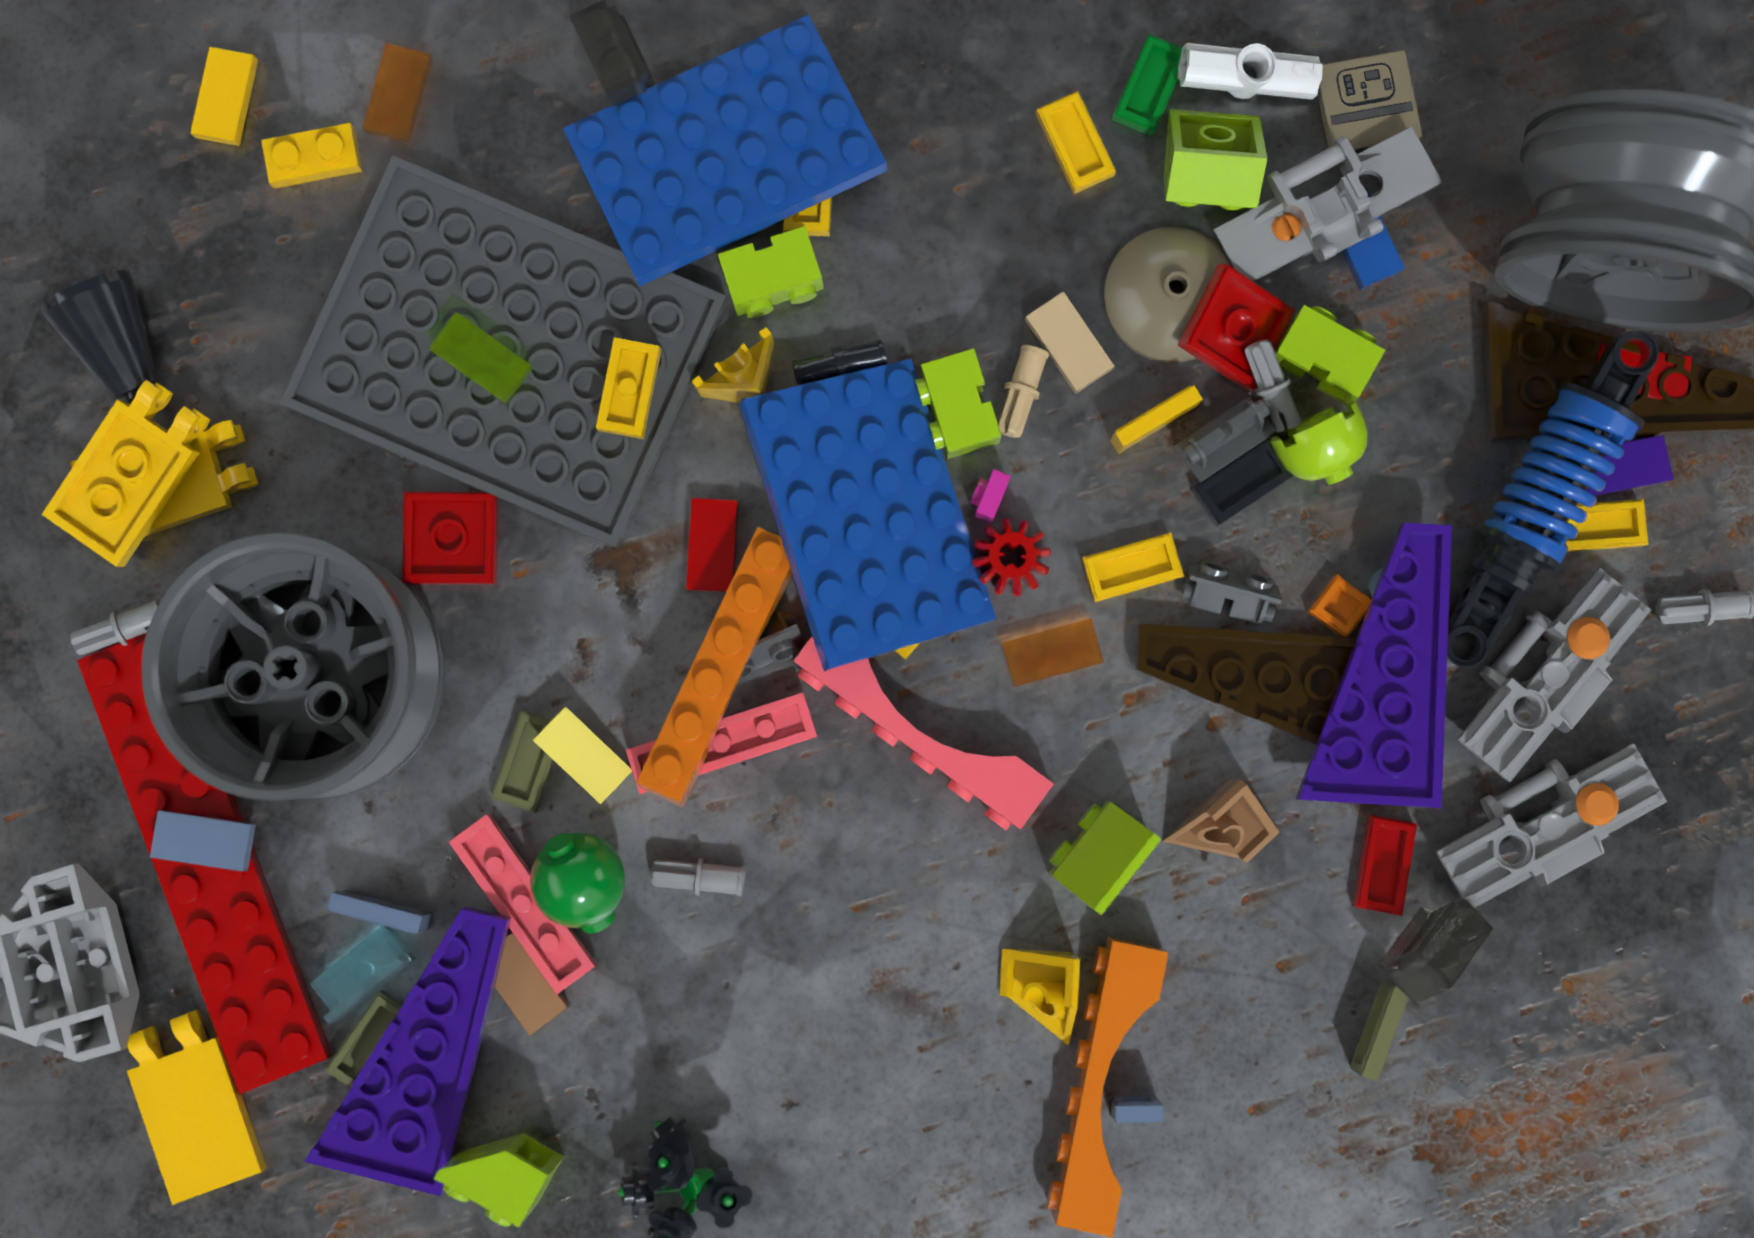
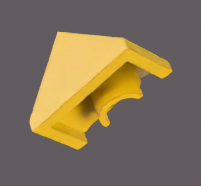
[692,327,774,403]
[999,948,1080,1046]

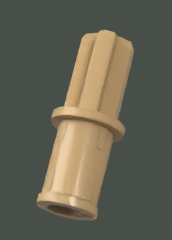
[998,345,1049,438]

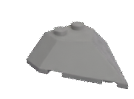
[0,863,140,1062]

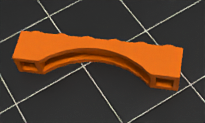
[636,527,792,807]
[1047,937,1169,1237]

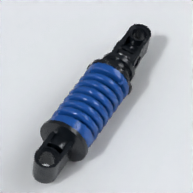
[1447,331,1659,668]

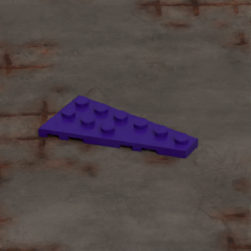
[1295,523,1452,808]
[304,906,511,1196]

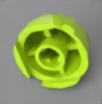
[1270,400,1368,485]

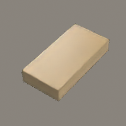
[1025,291,1115,394]

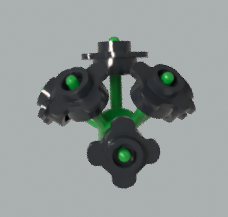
[618,1116,752,1238]

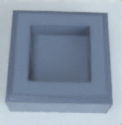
[1110,1095,1164,1123]

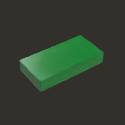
[1112,34,1182,137]

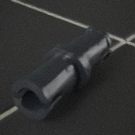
[792,339,888,386]

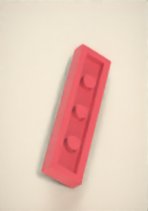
[626,692,818,794]
[449,814,597,995]

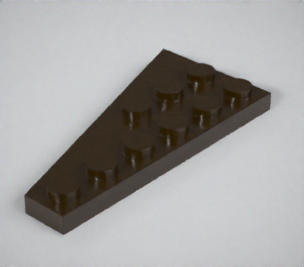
[1482,301,1754,440]
[1135,623,1357,745]

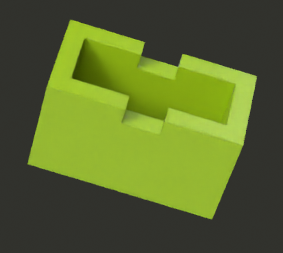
[718,226,824,318]
[1274,305,1386,405]
[914,348,1002,459]

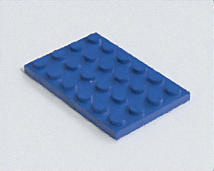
[563,15,887,287]
[738,359,997,672]

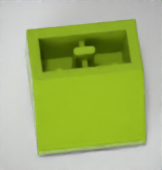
[434,1133,564,1228]

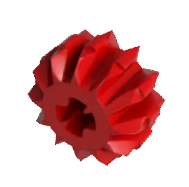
[972,518,1051,597]

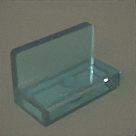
[310,925,416,1025]

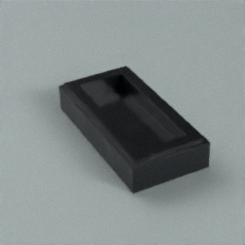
[1191,437,1294,527]

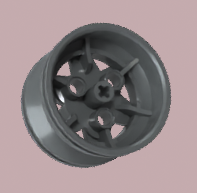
[1494,89,1754,332]
[142,533,446,800]

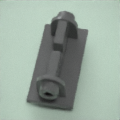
[1174,396,1277,483]
[1181,561,1282,625]
[739,610,806,681]

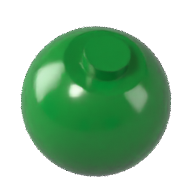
[530,833,625,933]

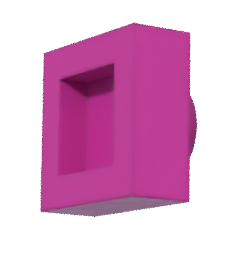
[970,469,1011,525]

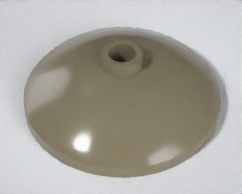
[1104,227,1233,363]

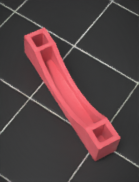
[794,637,1054,831]

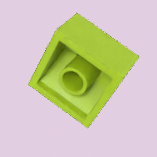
[1164,109,1267,210]
[1048,801,1162,915]

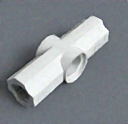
[1178,43,1323,100]

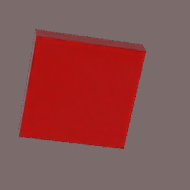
[1177,264,1295,391]
[402,492,499,585]

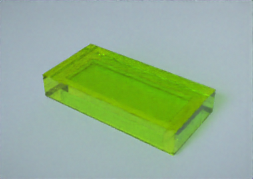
[429,312,533,404]

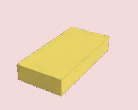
[532,706,632,804]

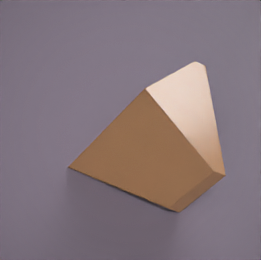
[1162,779,1280,864]

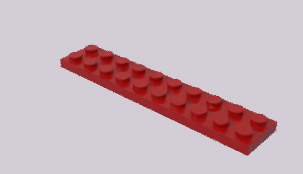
[77,632,332,1095]

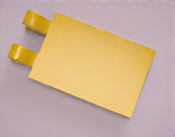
[41,380,210,567]
[70,420,259,536]
[127,1009,267,1205]

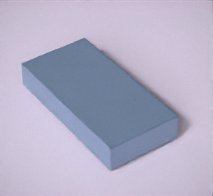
[150,810,256,872]
[327,890,433,934]

